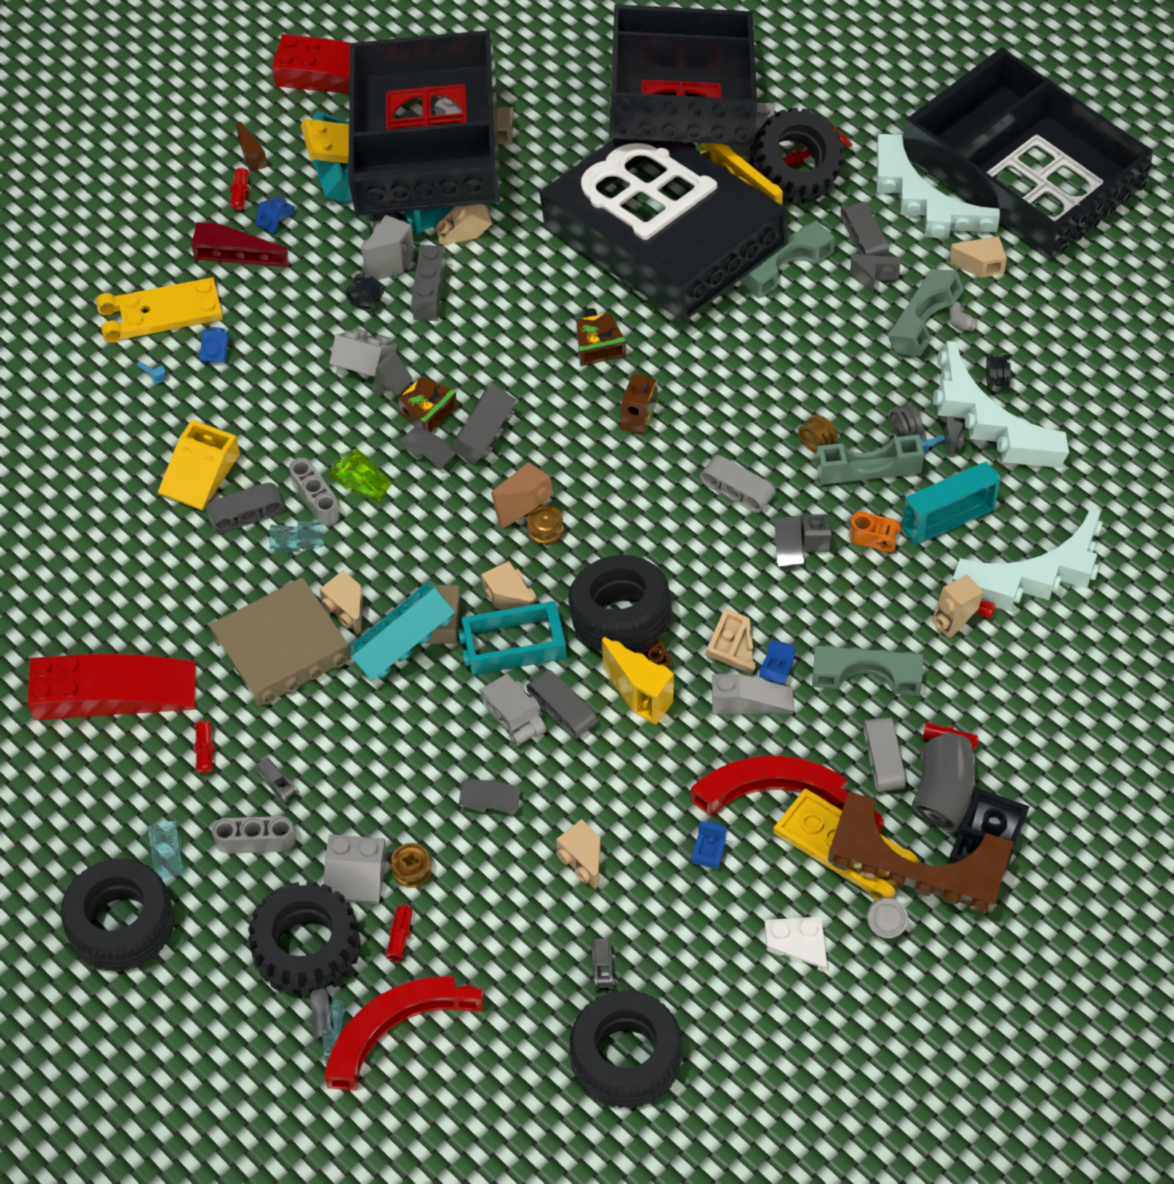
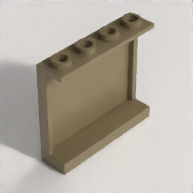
[209,577,351,708]

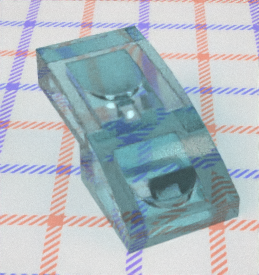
[269,521,324,552]
[148,821,184,879]
[322,1000,346,1067]

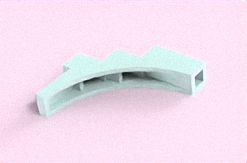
[877,134,1000,238]
[933,341,1069,468]
[952,508,1103,612]

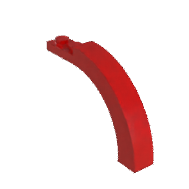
[690,756,884,834]

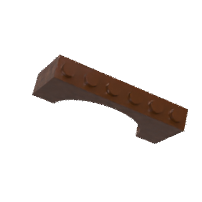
[828,791,1013,913]

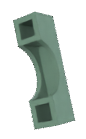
[740,220,835,299]
[888,269,964,356]
[816,435,924,485]
[812,645,923,696]

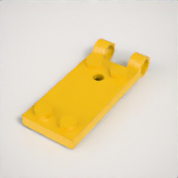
[301,119,349,164]
[698,143,783,205]
[96,277,223,343]
[773,788,919,900]

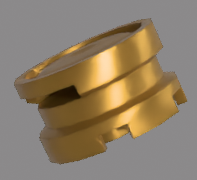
[798,414,838,454]
[527,505,564,546]
[391,843,431,888]

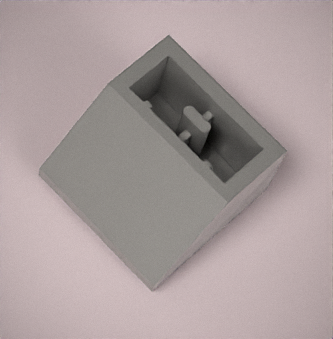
[361,215,415,280]
[329,328,398,377]

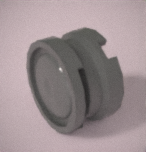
[889,402,924,437]

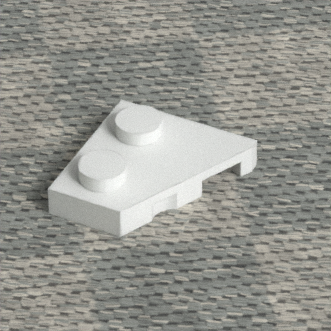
[764,917,827,972]

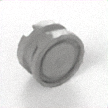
[867,897,908,938]

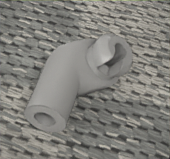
[949,302,977,331]

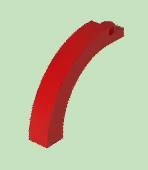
[324,976,484,1091]

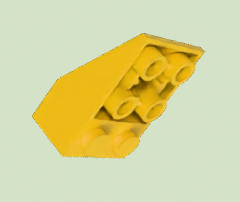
[158,420,240,511]
[602,637,674,725]

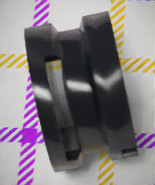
[345,273,384,311]
[986,354,1011,389]

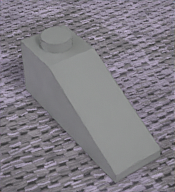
[712,674,794,714]

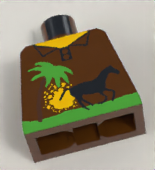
[576,308,626,366]
[620,374,659,435]
[398,377,457,433]

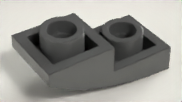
[944,416,965,458]
[399,426,457,470]
[775,516,805,568]
[458,780,521,815]

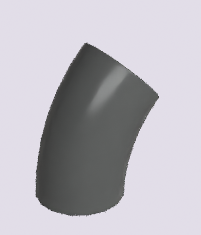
[912,734,975,832]

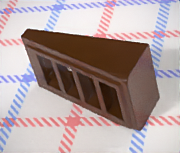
[236,121,267,171]

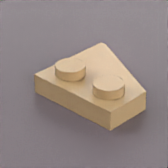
[705,608,756,675]

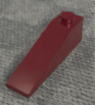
[191,222,290,267]

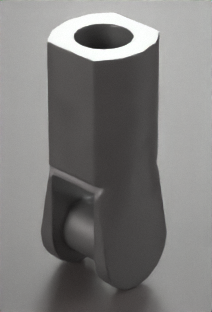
[255,758,299,804]
[591,938,613,991]
[310,988,333,1043]

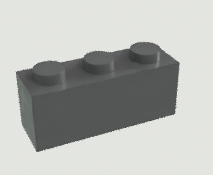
[411,245,446,321]
[449,383,517,465]

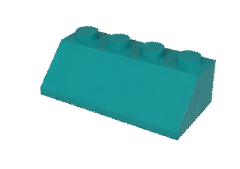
[311,111,352,203]
[349,580,455,681]

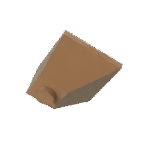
[491,462,554,529]

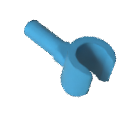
[137,361,168,384]
[920,435,945,454]

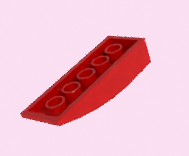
[272,34,350,94]
[27,654,196,720]

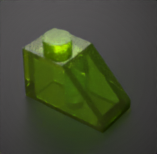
[328,449,392,502]

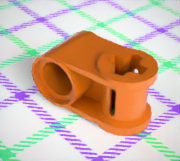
[849,511,901,552]

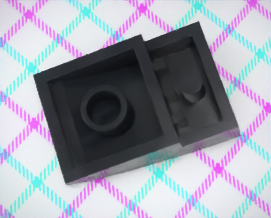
[947,788,1030,887]

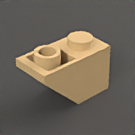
[435,204,492,245]
[950,236,1007,278]
[481,561,537,610]
[320,570,363,634]
[932,574,984,638]
[556,819,601,889]

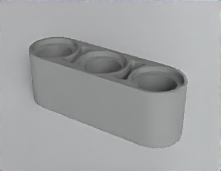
[700,455,776,513]
[289,458,339,526]
[863,717,906,792]
[212,816,296,854]

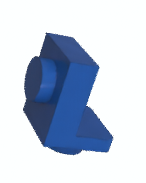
[255,197,295,233]
[200,327,232,363]
[759,640,796,684]
[691,821,727,869]

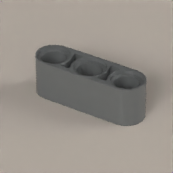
[840,201,889,256]
[205,483,284,533]
[526,669,598,739]

